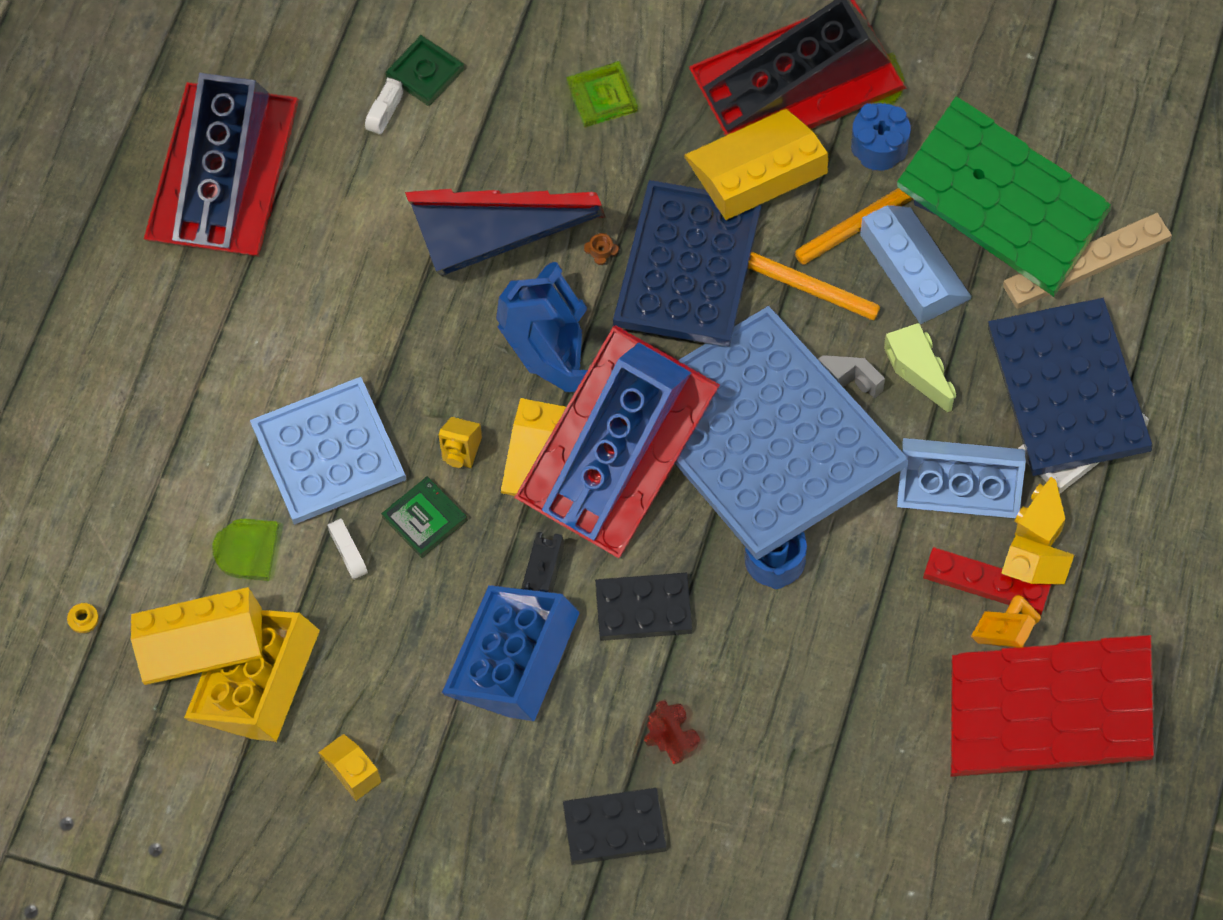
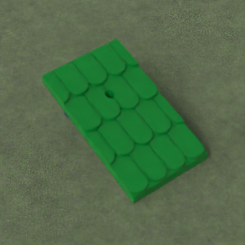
[897,96,1111,297]

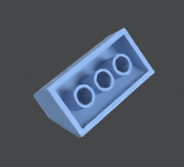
[860,205,971,325]
[897,438,1026,518]

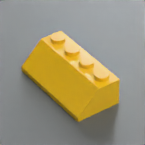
[131,587,263,685]

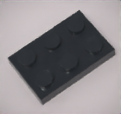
[595,572,692,641]
[563,787,666,865]

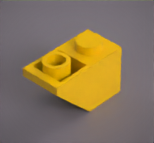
[438,417,482,468]
[1014,477,1066,547]

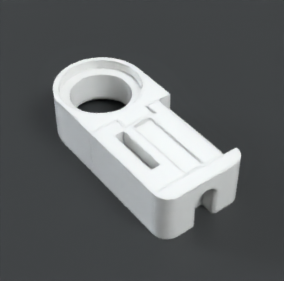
[365,78,403,134]
[327,518,368,580]

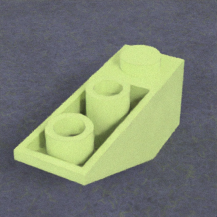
[884,323,956,412]

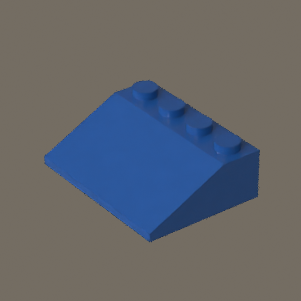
[442,585,580,721]

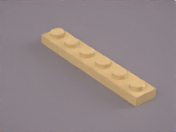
[1003,213,1172,309]

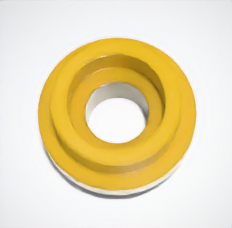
[67,603,99,633]

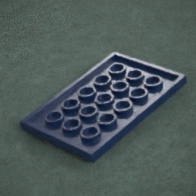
[613,180,762,347]
[988,297,1152,476]

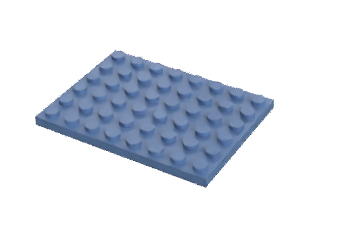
[675,306,909,560]

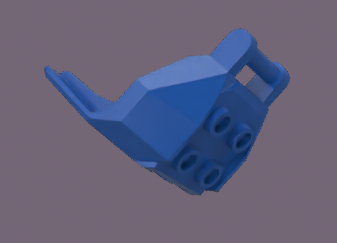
[496,262,588,392]

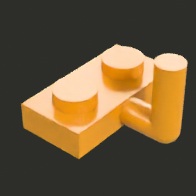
[971,595,1041,648]

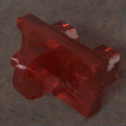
[644,700,701,765]

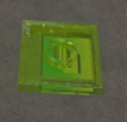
[566,61,638,128]

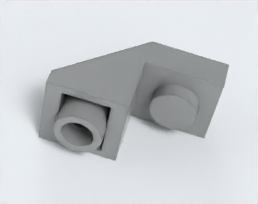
[818,355,885,399]

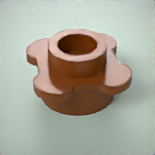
[584,233,619,265]

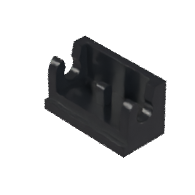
[521,532,564,593]

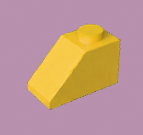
[1001,535,1074,584]
[318,734,381,801]

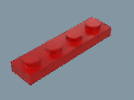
[923,547,1051,615]

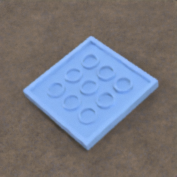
[250,377,406,525]

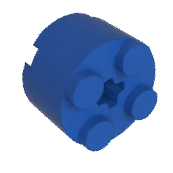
[851,103,911,171]
[745,531,807,589]

